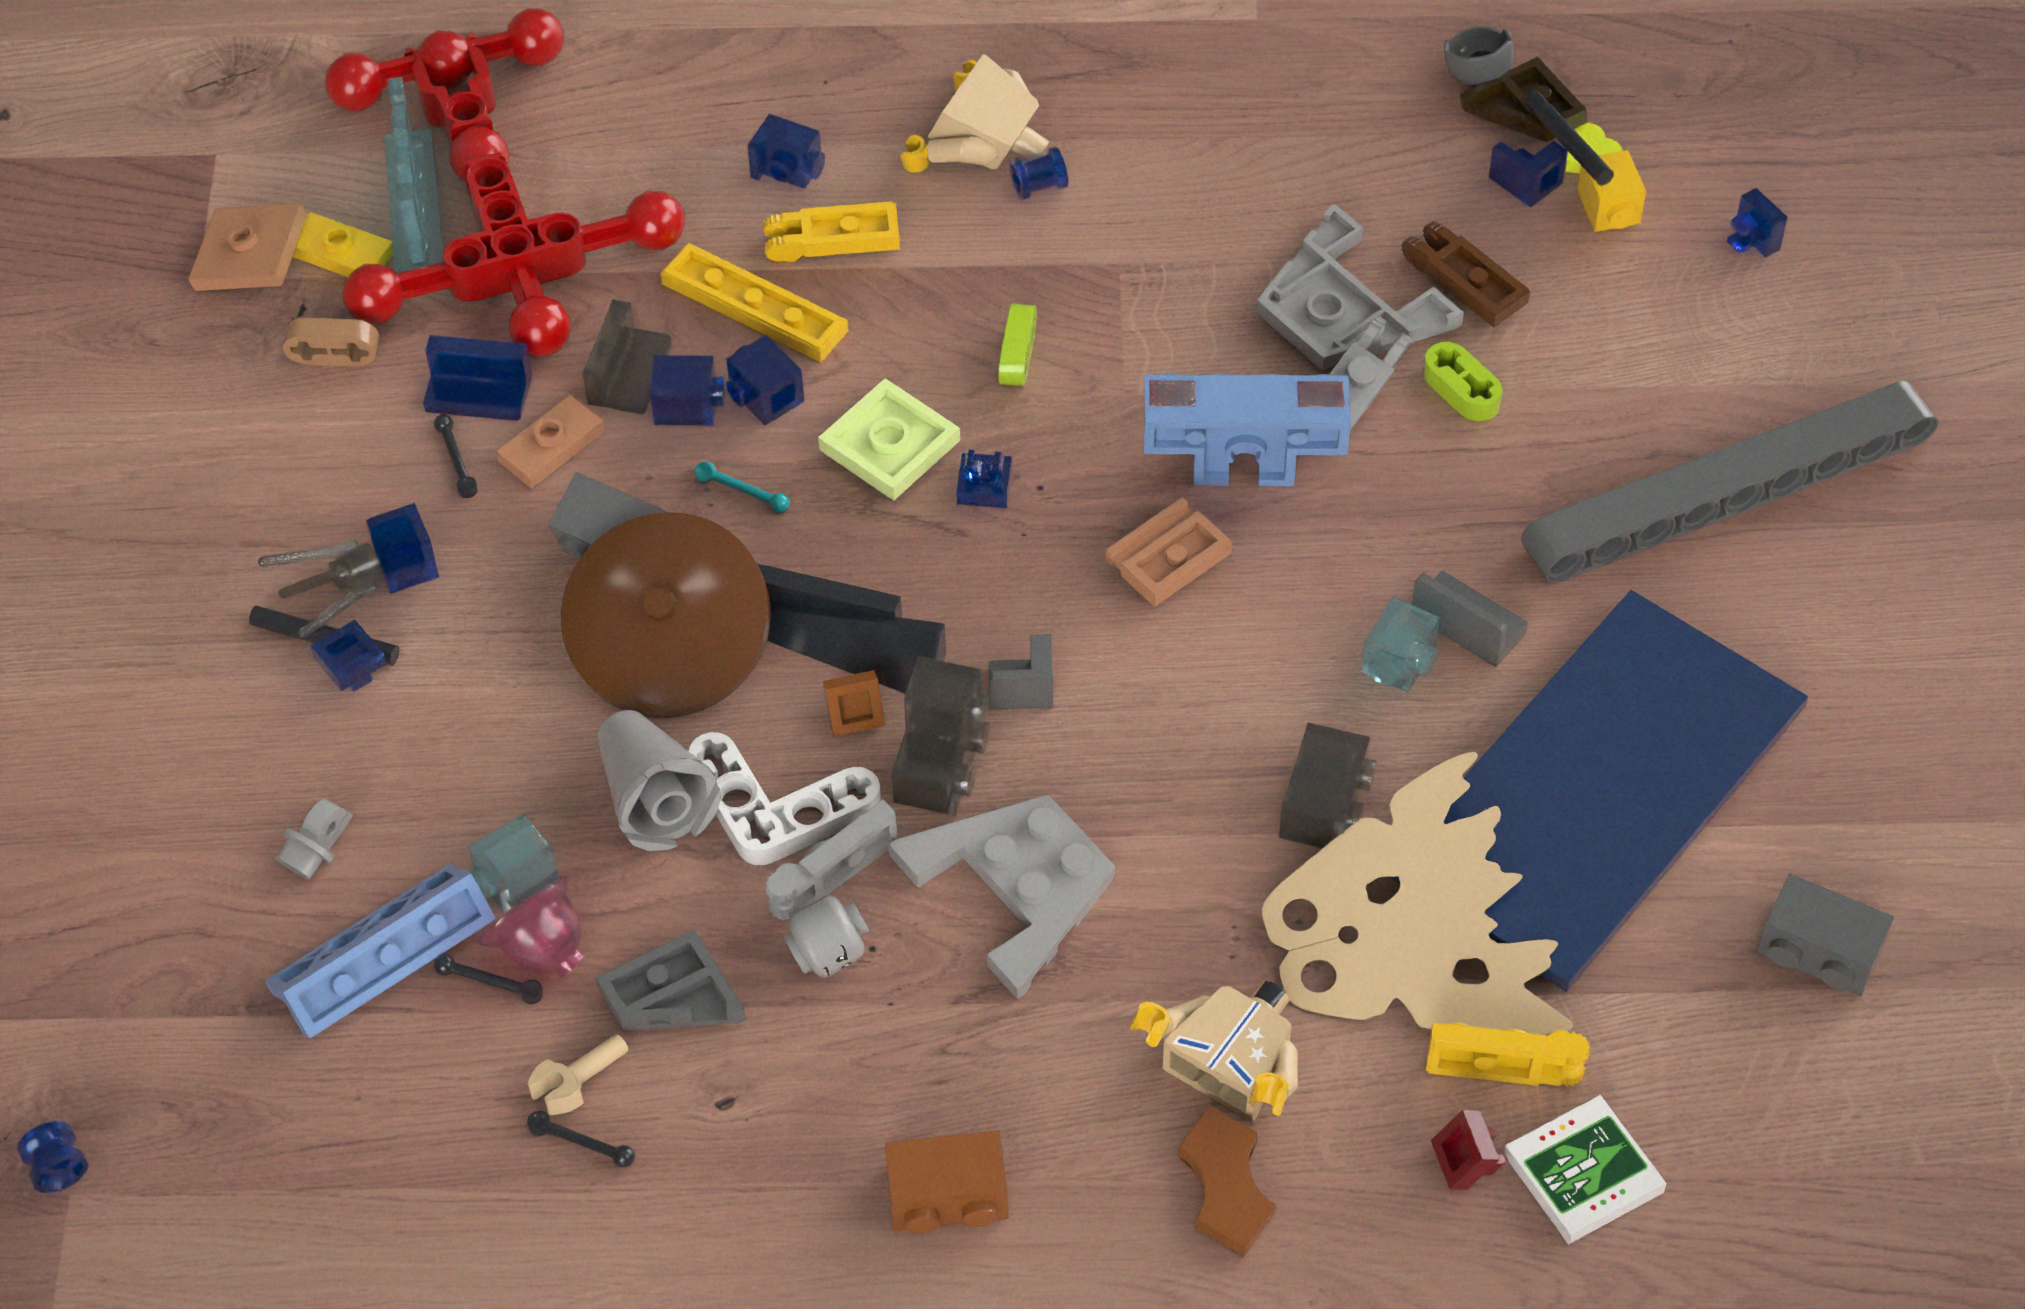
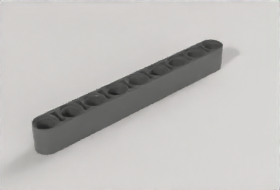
[1521,381,1939,583]

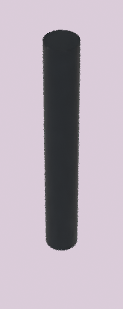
[1525,91,1614,186]
[249,605,400,666]

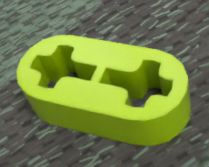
[999,303,1037,387]
[1423,342,1503,422]

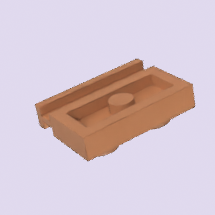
[1106,497,1232,607]

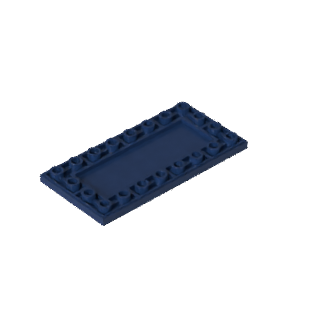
[1391,590,1809,993]

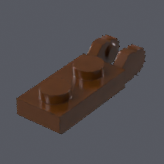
[1401,221,1530,327]

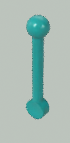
[694,461,790,513]

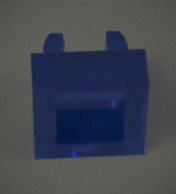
[1727,188,1788,258]
[956,449,1012,508]
[311,620,386,692]

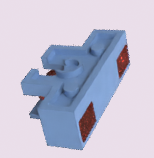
[1144,373,1351,486]

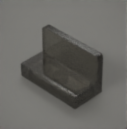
[583,299,672,414]

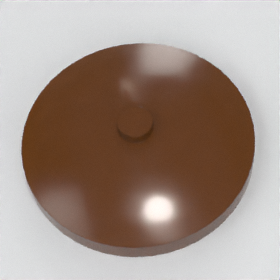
[561,512,771,718]

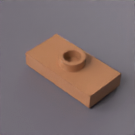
[496,395,605,489]

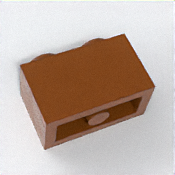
[885,1130,1008,1233]

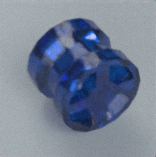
[17,1121,89,1193]

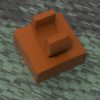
[822,670,885,737]

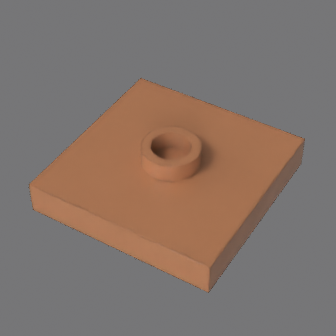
[188,203,307,291]

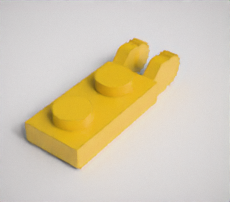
[763,201,900,263]
[1426,1022,1591,1087]

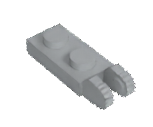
[1329,315,1413,432]
[765,800,898,921]

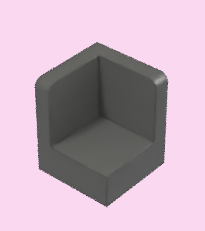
[989,634,1053,709]

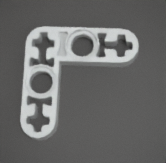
[689,732,881,866]

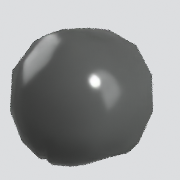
[1444,26,1515,86]

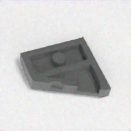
[596,929,746,1031]

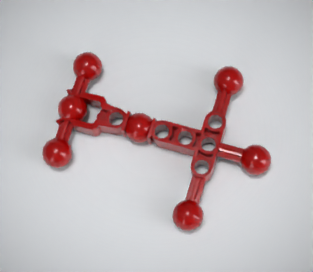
[325,8,686,357]

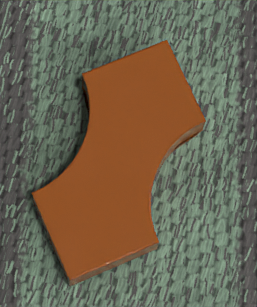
[1178,1105,1276,1257]

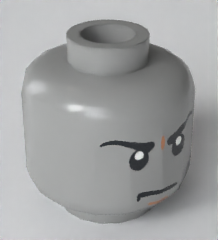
[784,895,870,978]

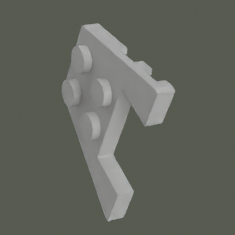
[1256,203,1464,370]
[888,795,1115,1000]

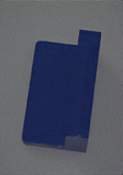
[423,335,532,421]

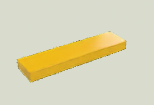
[660,242,848,363]

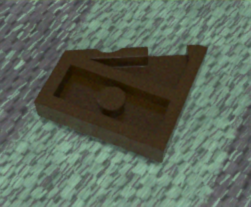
[1460,57,1588,142]

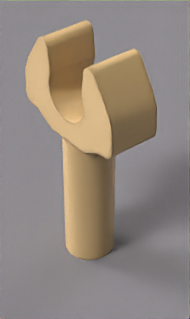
[528,1034,629,1115]

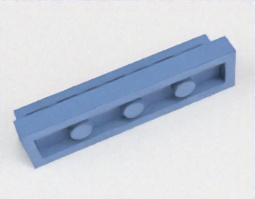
[264,863,496,1039]

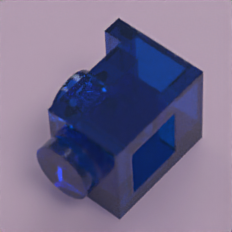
[747,114,825,189]

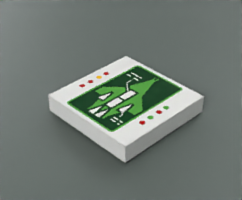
[1504,1095,1666,1245]

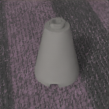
[597,710,721,851]

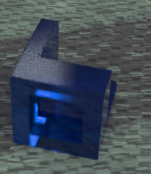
[1489,141,1568,208]
[366,503,439,594]

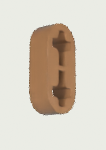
[283,318,379,367]

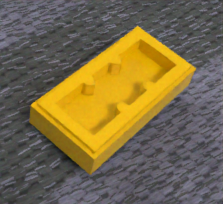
[292,212,395,277]

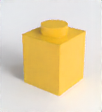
[1577,150,1646,232]

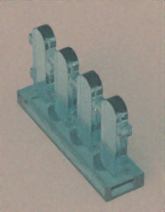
[384,77,444,274]

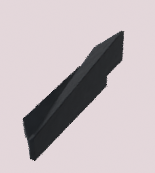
[757,563,946,701]

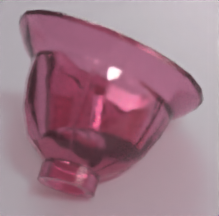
[476,875,586,978]

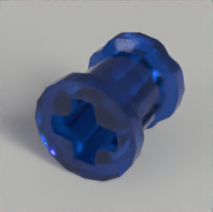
[1009,146,1069,200]

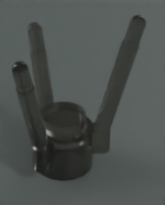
[258,539,383,638]

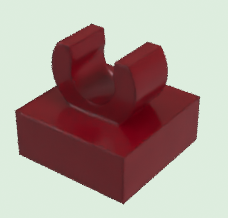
[1431,1110,1508,1190]

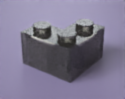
[892,656,990,816]

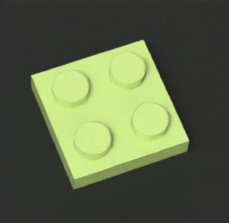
[818,378,960,501]

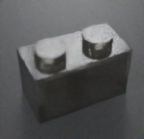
[1279,722,1377,849]

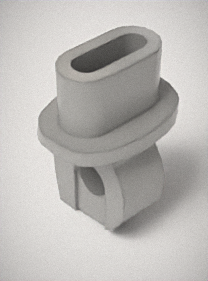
[275,799,353,880]

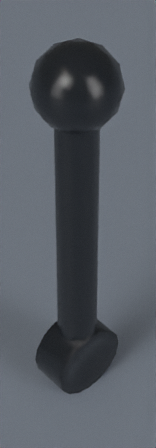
[434,414,478,498]
[434,954,543,1004]
[527,1111,635,1168]

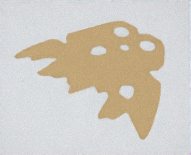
[1262,752,1573,1034]

